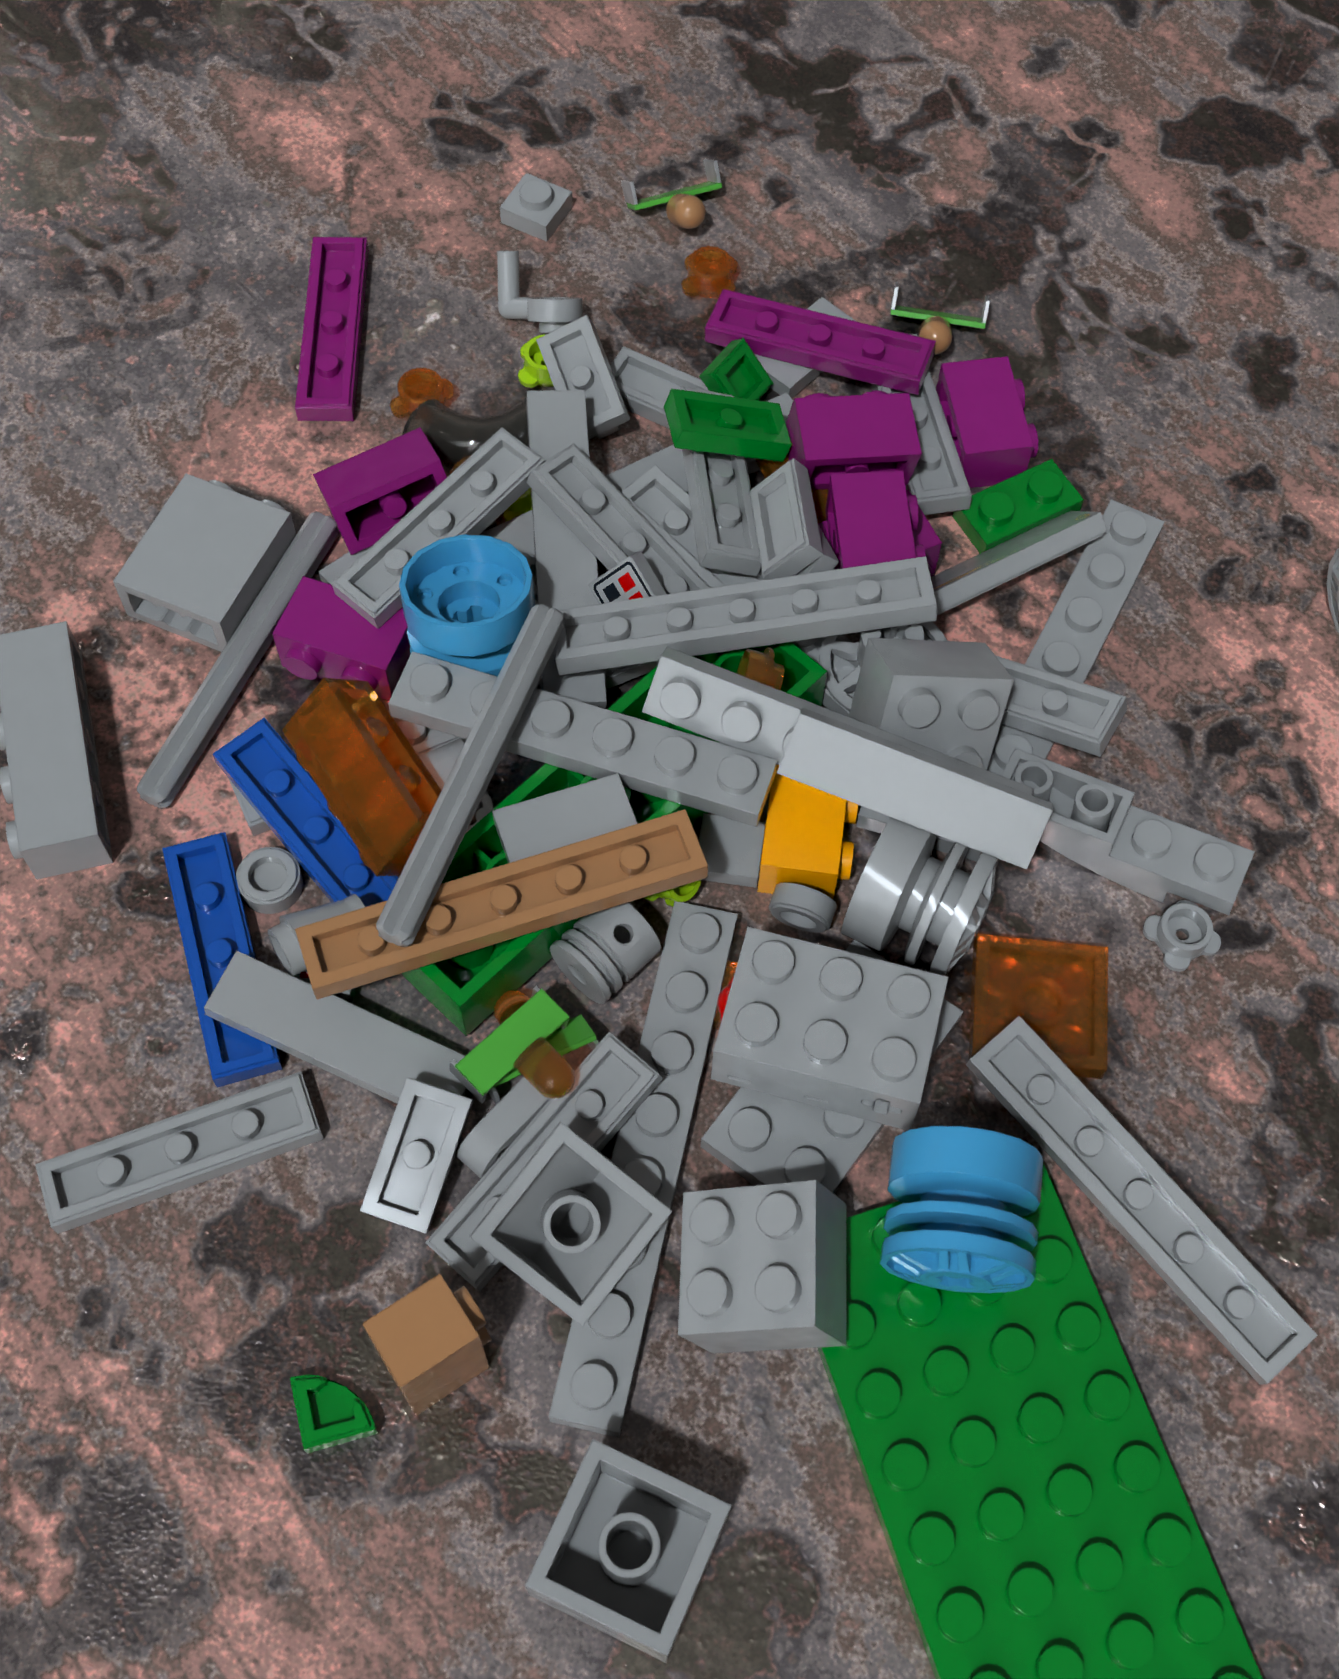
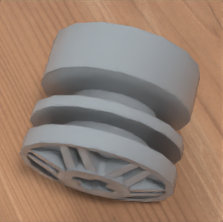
[841,817,999,976]

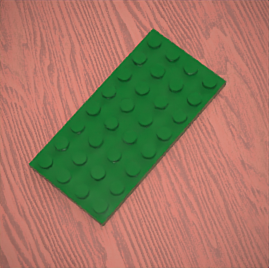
[817,1163,1263,1679]

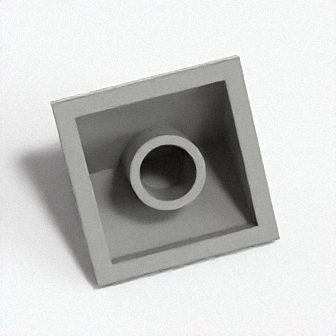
[470,1121,673,1327]

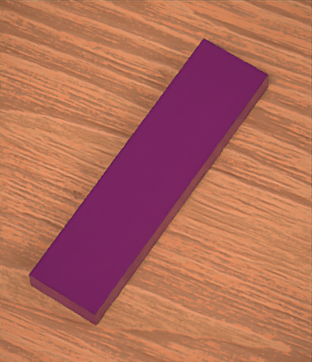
[295,237,369,421]
[705,289,936,395]

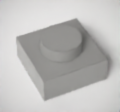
[500,173,573,242]

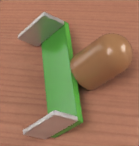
[621,159,722,229]
[890,282,990,355]

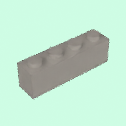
[0,621,113,880]

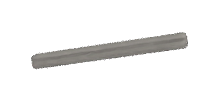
[137,511,338,809]
[376,604,564,947]

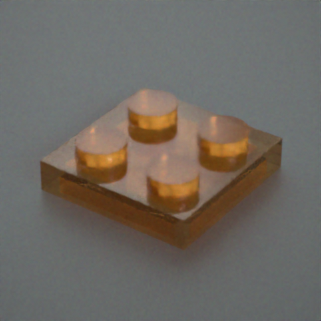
[968,933,1108,1079]

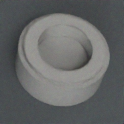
[236,847,304,914]
[768,882,837,933]

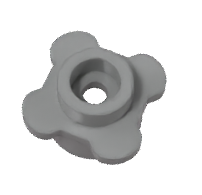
[1143,900,1221,972]

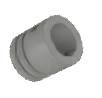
[550,903,661,1004]

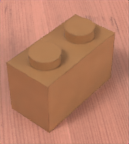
[362,1274,492,1416]

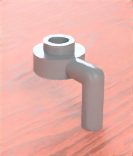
[497,251,583,333]

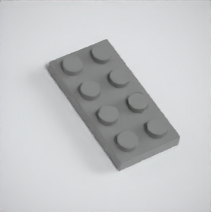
[700,940,964,1194]

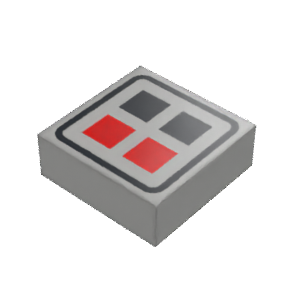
[588,551,667,604]

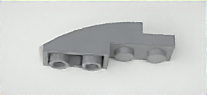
[1001,748,1255,915]

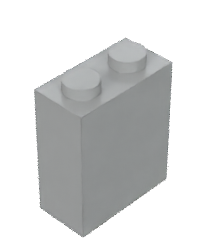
[113,473,296,652]

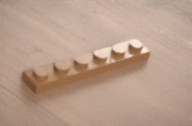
[295,809,708,1000]

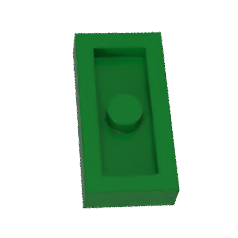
[664,389,792,462]
[952,459,1084,553]

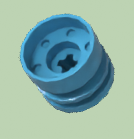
[399,534,535,677]
[880,1126,1043,1293]

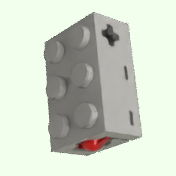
[711,927,948,1130]

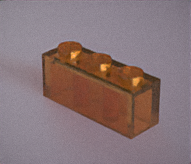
[282,678,442,876]

